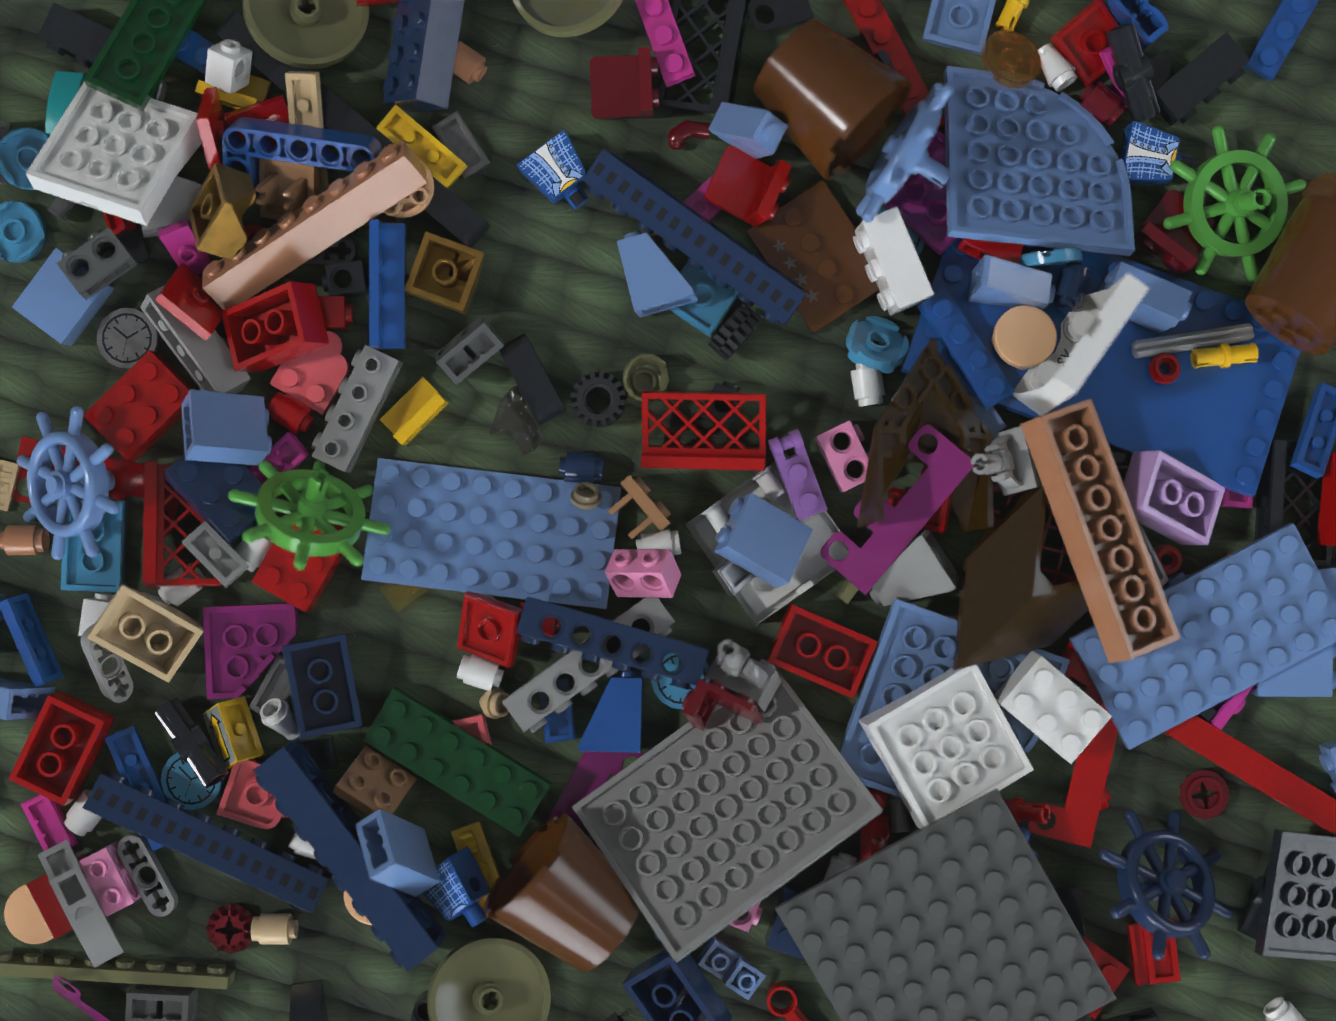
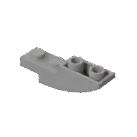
[38,840,124,968]

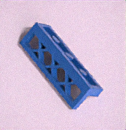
[369,219,406,349]

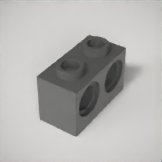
[56,227,138,300]
[435,315,504,385]
[125,984,198,1021]

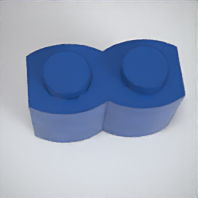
[1105,0,1169,51]

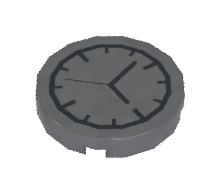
[97,308,160,369]

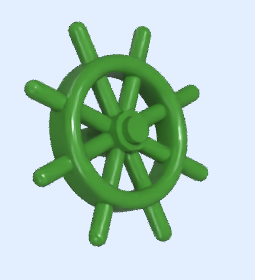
[1163,125,1307,282]
[228,459,391,570]

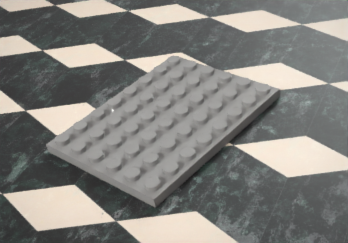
[572,664,883,962]

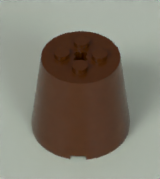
[754,20,912,180]
[1245,195,1336,355]
[484,813,640,972]

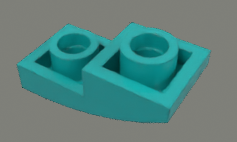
[45,71,86,136]

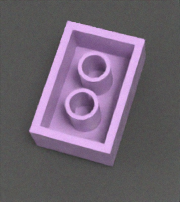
[1123,450,1225,545]

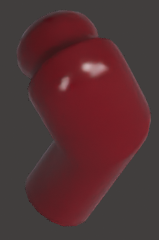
[667,120,711,150]

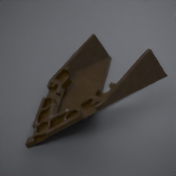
[857,337,994,533]
[953,486,1089,670]

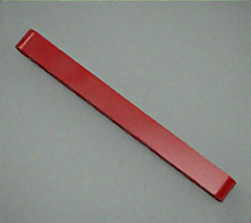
[1060,641,1336,836]

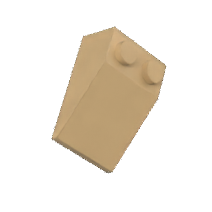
[86,584,204,683]

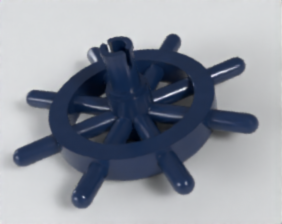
[1099,809,1234,960]

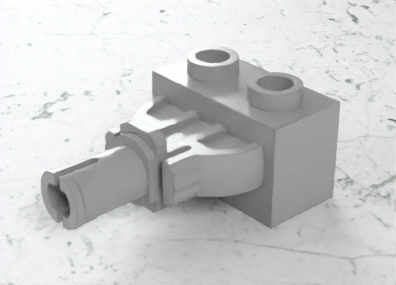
[971,426,1043,496]
[705,640,782,712]

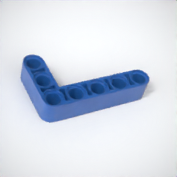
[222,117,382,211]

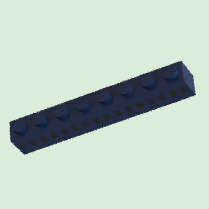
[583,149,809,325]
[83,772,328,914]

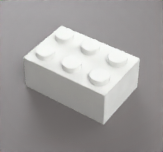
[853,207,934,316]
[994,651,1112,764]

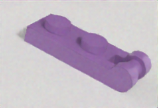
[768,429,828,521]

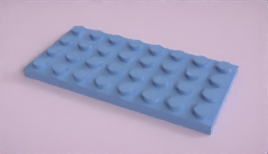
[361,458,622,610]
[1069,523,1336,750]

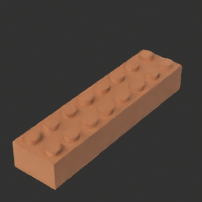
[1020,399,1181,663]

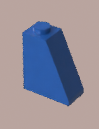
[578,670,643,753]

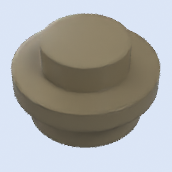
[570,482,602,510]

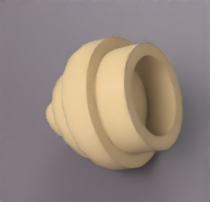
[479,688,509,719]

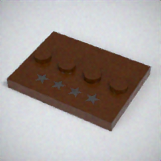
[746,180,879,334]

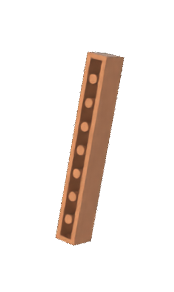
[202,140,427,310]

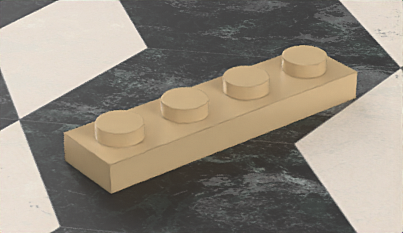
[285,71,329,193]

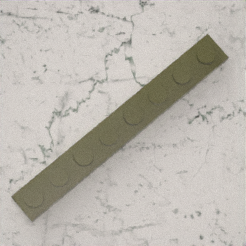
[0,951,235,989]

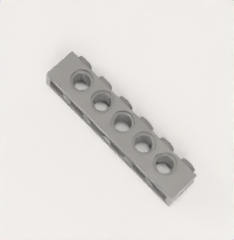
[502,597,675,733]

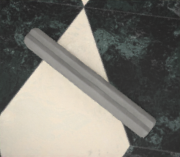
[1131,323,1254,358]

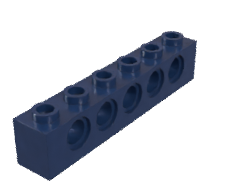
[516,596,709,690]

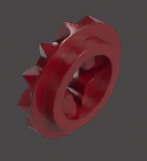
[1179,769,1229,819]
[205,904,253,954]

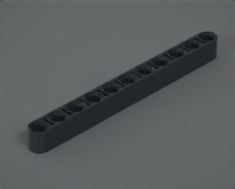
[215,9,490,248]

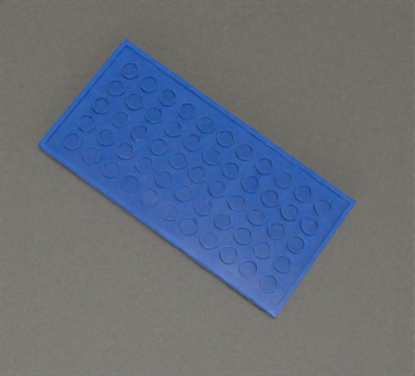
[901,238,1300,498]

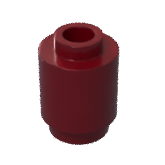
[1079,81,1126,127]

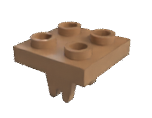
[255,158,321,220]
[608,475,671,539]
[332,746,417,816]

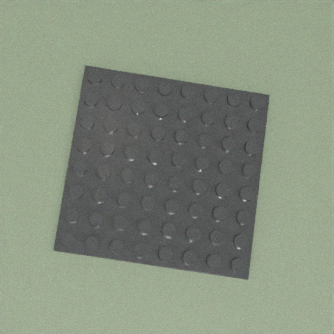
[775,788,1117,1021]

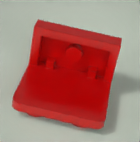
[704,146,792,227]

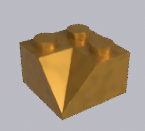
[188,163,256,260]
[404,232,485,316]

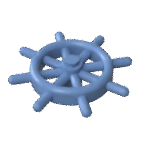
[856,83,953,223]
[17,406,120,560]

